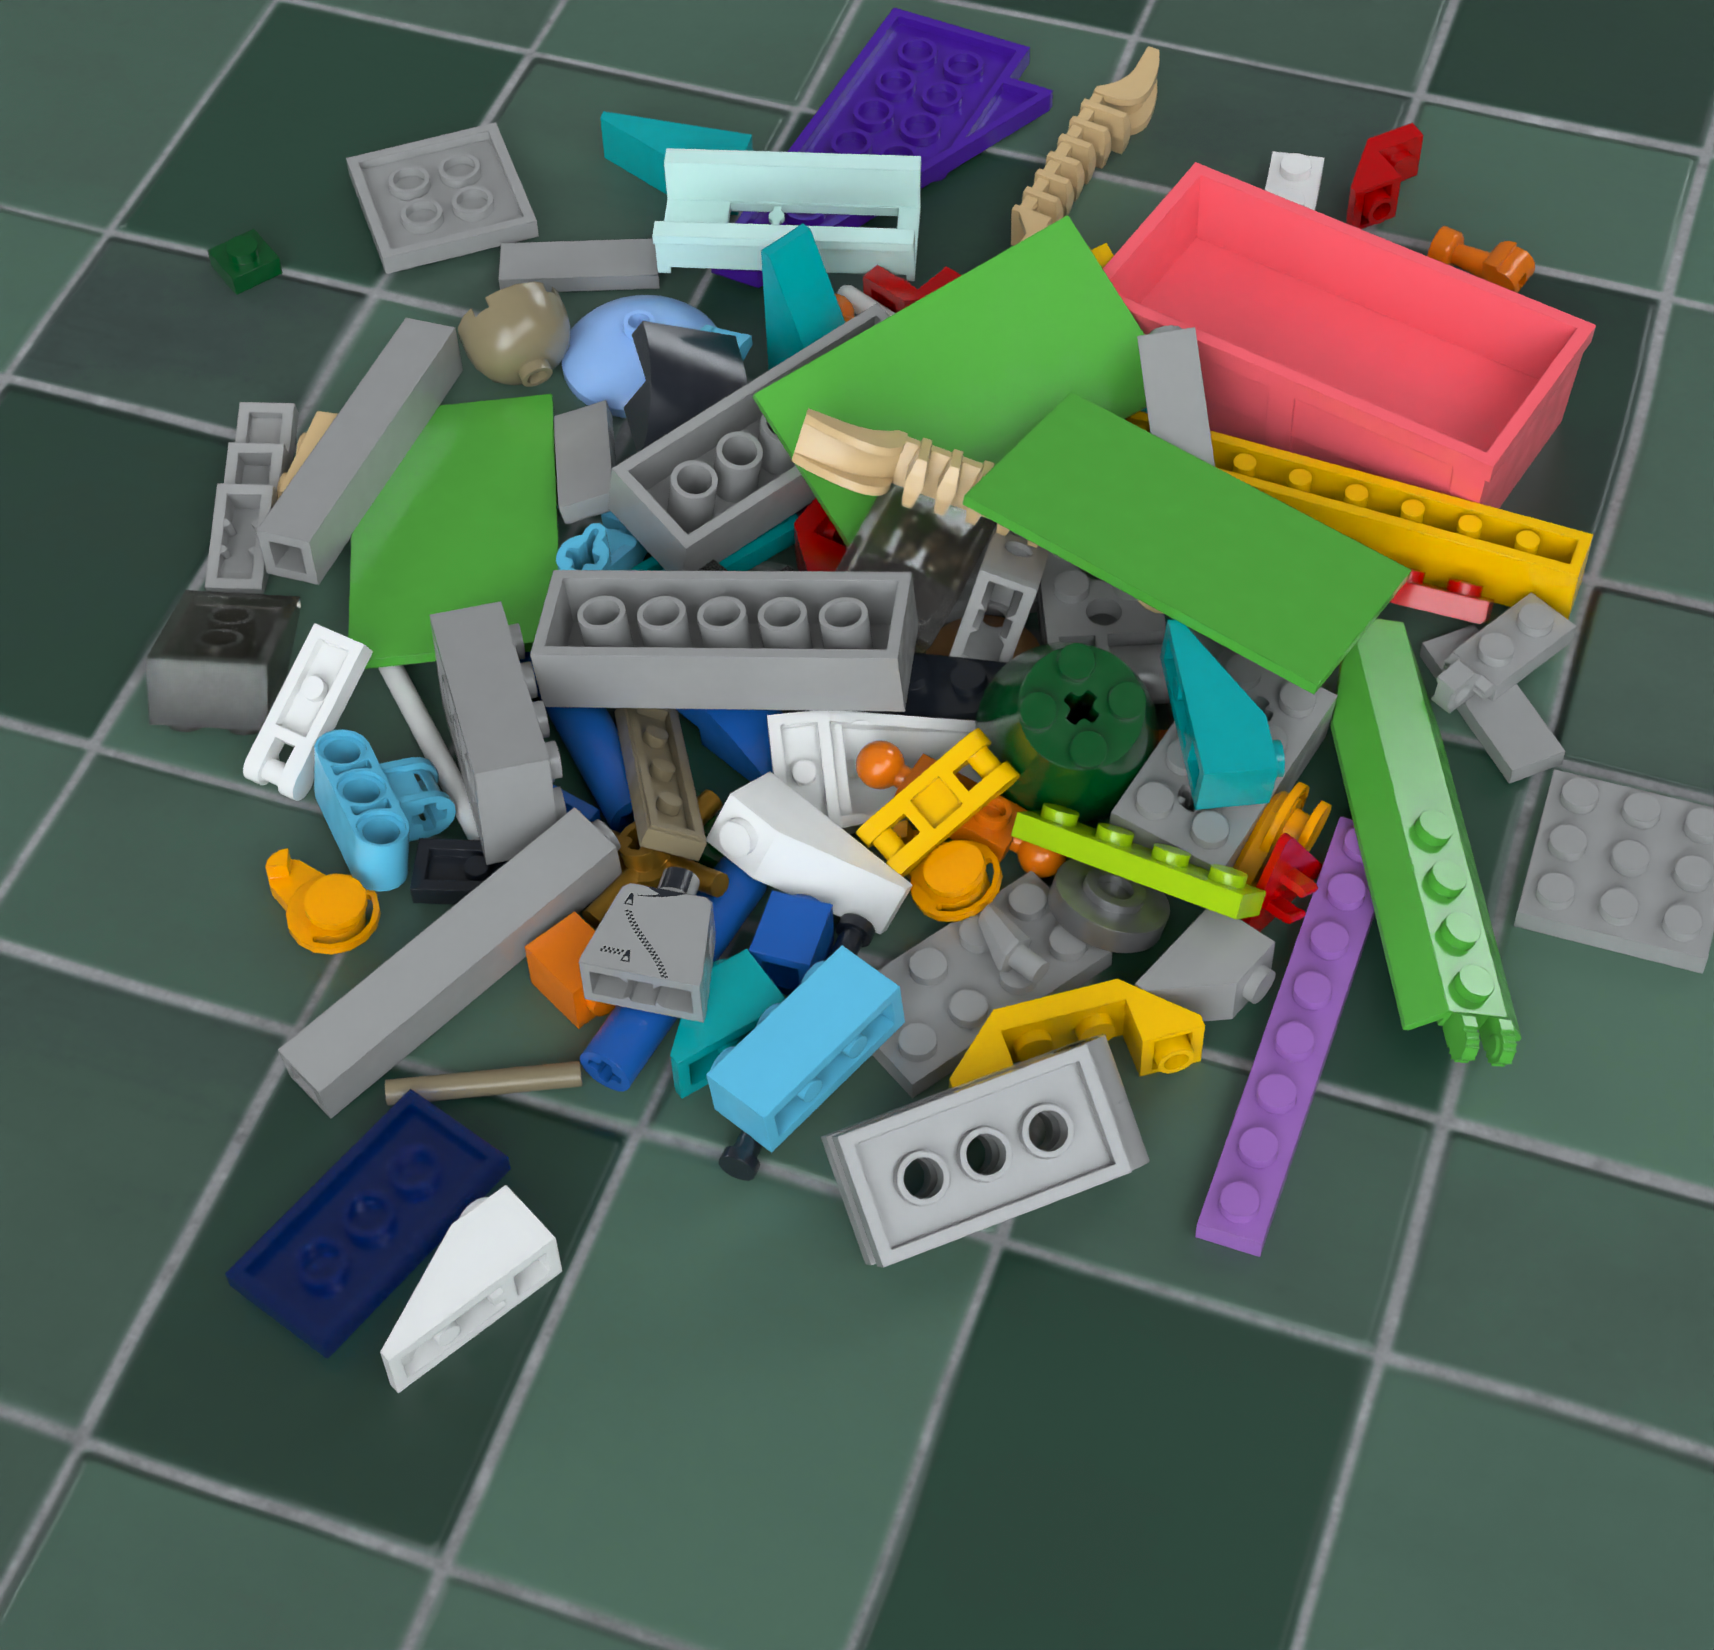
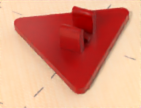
[1241,833,1323,932]

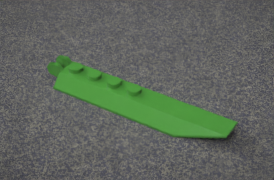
[1330,618,1522,1067]

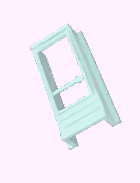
[652,148,921,281]

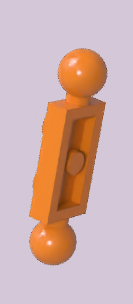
[856,740,1067,878]

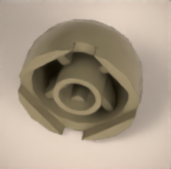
[458,281,571,387]

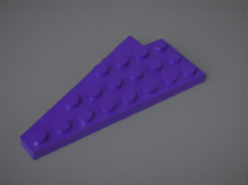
[711,7,1053,288]

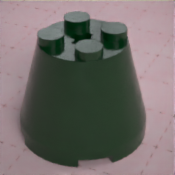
[975,642,1159,823]

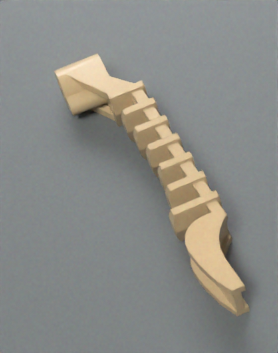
[1011,46,1160,246]
[791,408,1164,614]

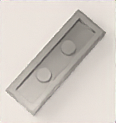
[498,238,660,292]
[554,400,616,524]
[1420,624,1565,784]

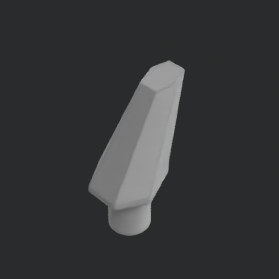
[978,903,1049,984]

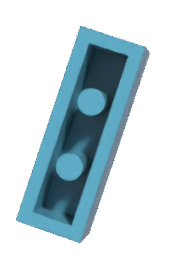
[706,945,905,1153]

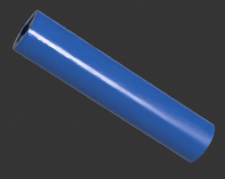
[519,651,635,833]
[580,857,767,1091]

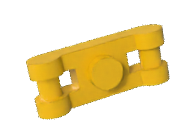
[856,728,1020,877]

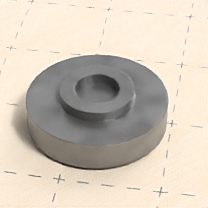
[1048,859,1170,953]

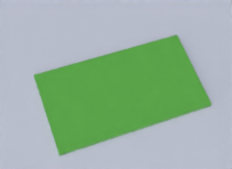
[752,215,1147,572]
[963,392,1412,695]
[348,394,559,669]

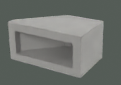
[1135,909,1276,1022]

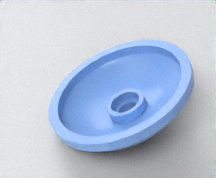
[561,295,717,418]

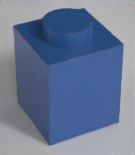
[749,890,834,995]

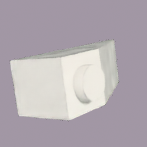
[706,772,913,935]
[380,1185,562,1393]

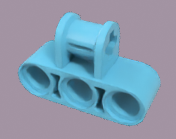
[314,729,456,892]

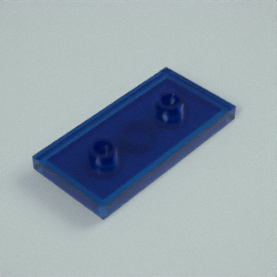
[225,1089,511,1359]

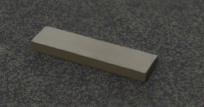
[614,708,707,861]

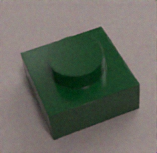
[207,229,283,295]

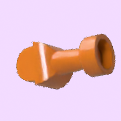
[1427,226,1535,293]

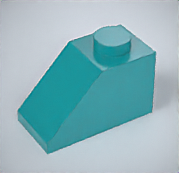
[670,949,786,1099]

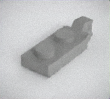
[1431,592,1577,714]

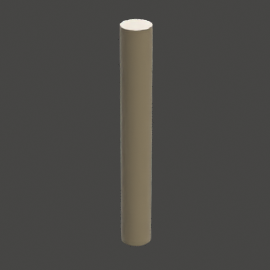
[385,1061,583,1106]

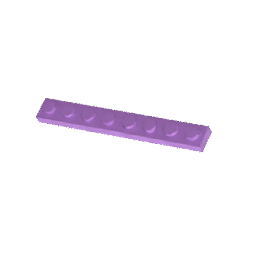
[1195,817,1375,1257]

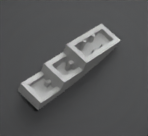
[205,402,299,594]

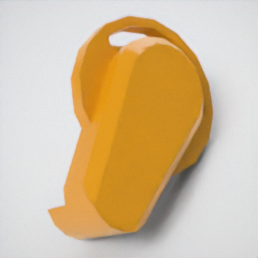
[1233,782,1332,887]
[893,820,1003,922]
[265,848,381,955]

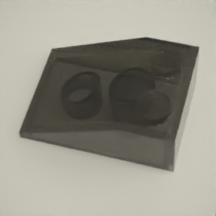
[832,483,997,653]
[146,590,301,736]

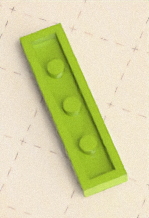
[1011,803,1266,919]

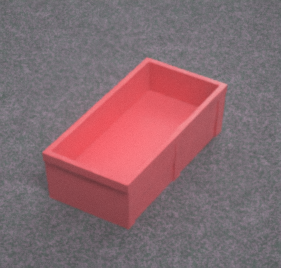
[1103,162,1596,509]

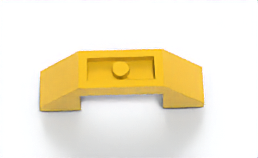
[949,979,1205,1089]

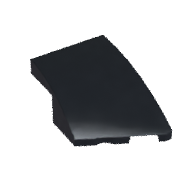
[623,321,748,452]

